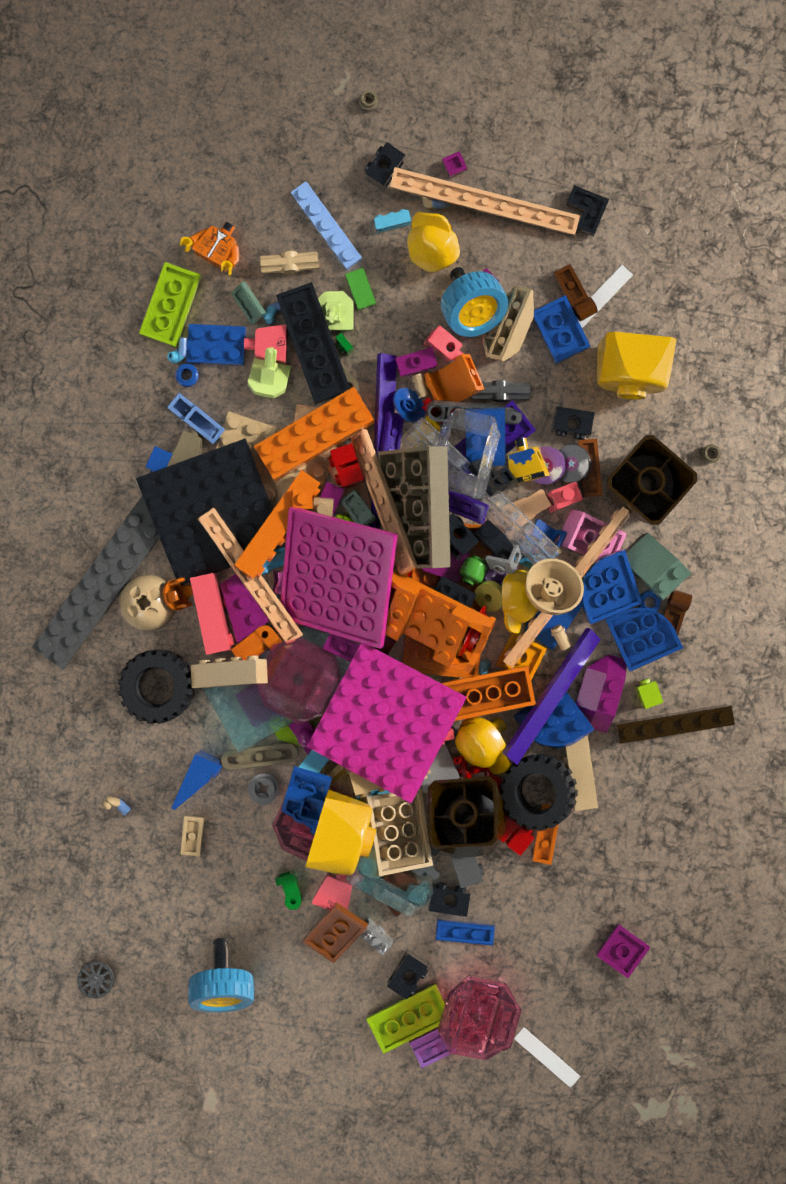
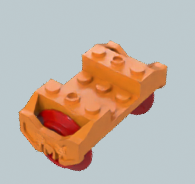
[385,567,496,673]

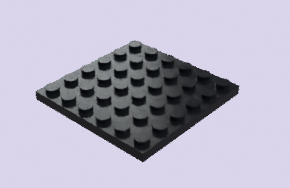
[136,438,286,585]

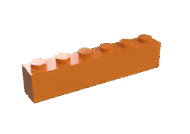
[233,470,321,580]

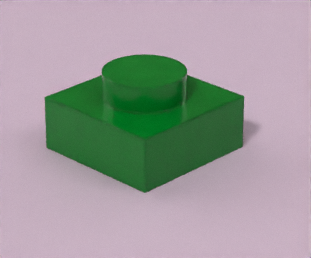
[335,333,354,356]

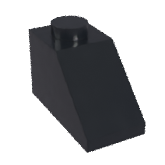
[474,519,514,560]

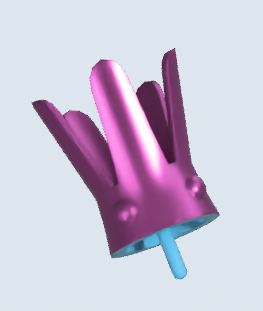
[272,570,283,599]

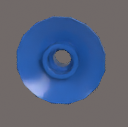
[393,388,425,423]

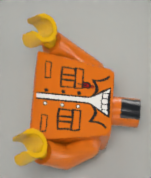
[179,221,239,275]

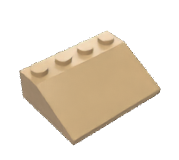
[359,788,433,876]

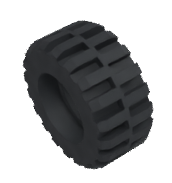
[118,649,195,724]
[500,753,578,831]

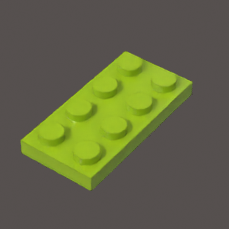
[139,262,202,348]
[366,983,453,1054]

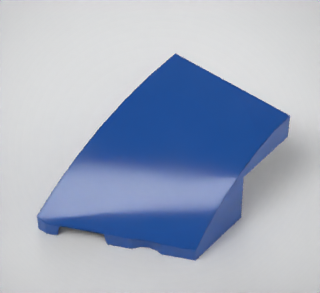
[281,766,332,834]

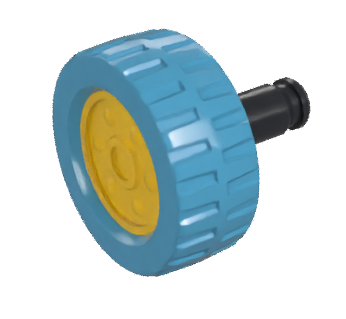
[441,267,508,337]
[188,938,254,1013]

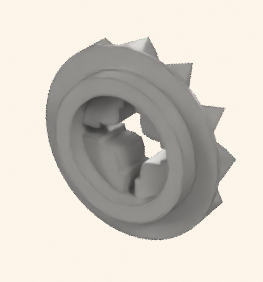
[248,773,279,804]

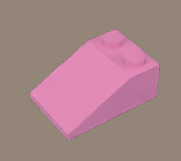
[556,509,627,561]

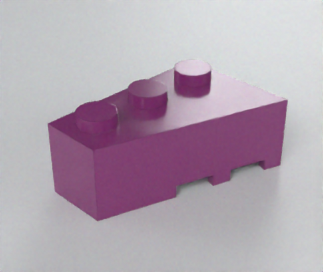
[220,573,270,643]

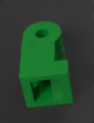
[275,869,302,910]

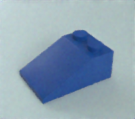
[171,750,222,810]

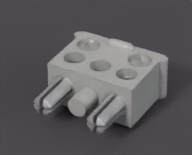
[360,918,394,955]

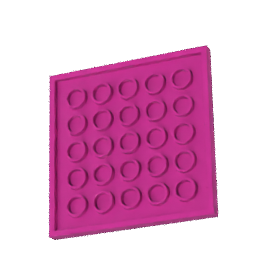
[280,507,397,649]
[307,643,467,803]

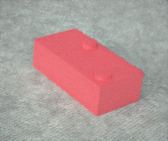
[190,573,234,655]

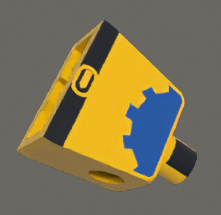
[508,438,550,484]

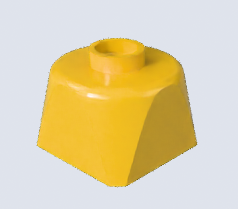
[597,332,676,400]
[305,790,376,876]

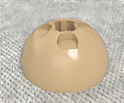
[525,558,584,615]
[119,575,175,631]

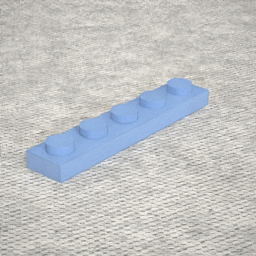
[291,182,362,270]

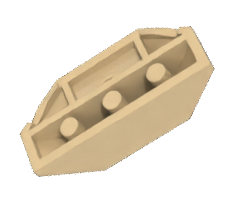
[482,286,534,362]

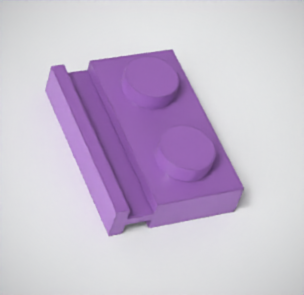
[409,1024,456,1068]

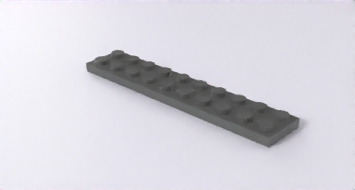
[32,495,160,670]

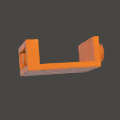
[424,354,485,410]

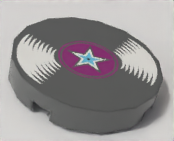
[559,445,592,483]

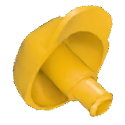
[407,212,460,273]
[489,569,539,634]
[455,717,511,774]

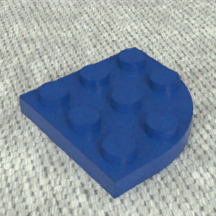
[581,549,643,624]
[605,608,683,672]
[513,692,594,748]

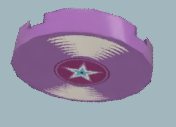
[534,446,566,485]

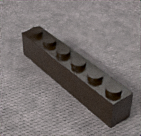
[613,704,735,744]

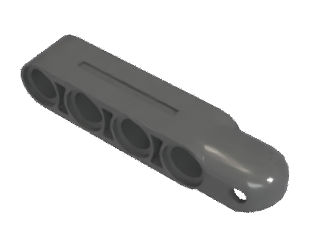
[426,400,522,425]

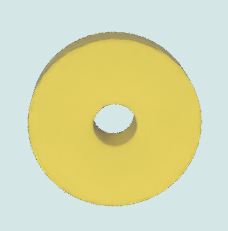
[475,581,502,612]

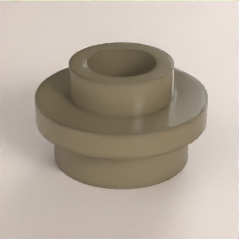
[360,91,379,111]
[701,444,721,464]

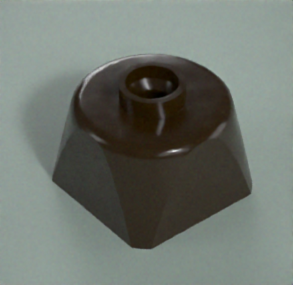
[608,435,698,525]
[428,777,506,857]

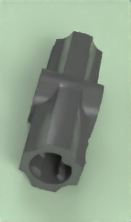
[472,380,530,402]

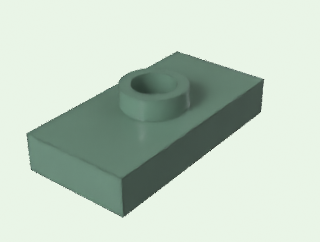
[231,281,266,325]
[340,489,377,526]

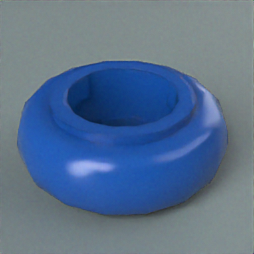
[175,363,199,387]
[638,590,662,612]

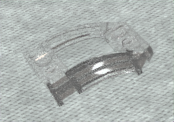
[436,408,501,498]

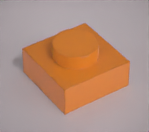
[292,490,313,510]

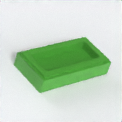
[345,268,376,311]

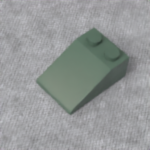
[626,533,691,600]

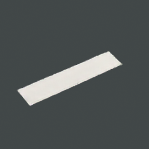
[578,265,633,328]
[514,1027,580,1088]

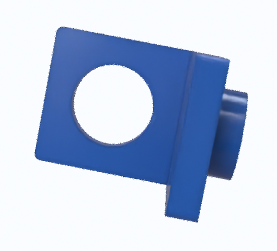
[528,519,567,549]

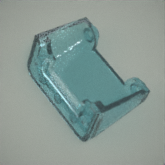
[349,856,433,916]

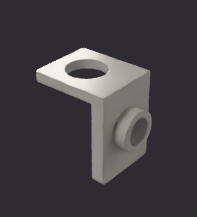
[486,544,522,574]

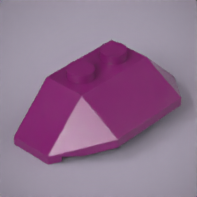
[576,654,627,733]

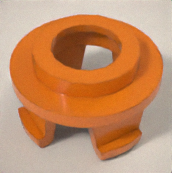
[163,578,193,611]

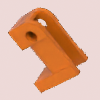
[231,625,284,660]

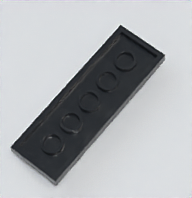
[276,282,350,405]

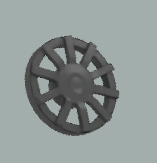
[77,961,114,998]

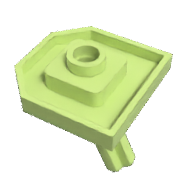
[318,291,354,331]
[248,347,292,399]

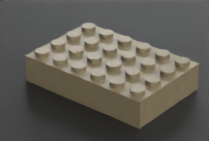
[378,446,450,568]

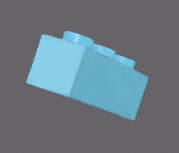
[374,209,411,233]

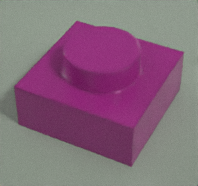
[442,151,467,178]

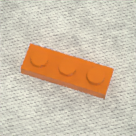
[532,803,559,865]

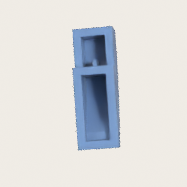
[166,393,225,444]

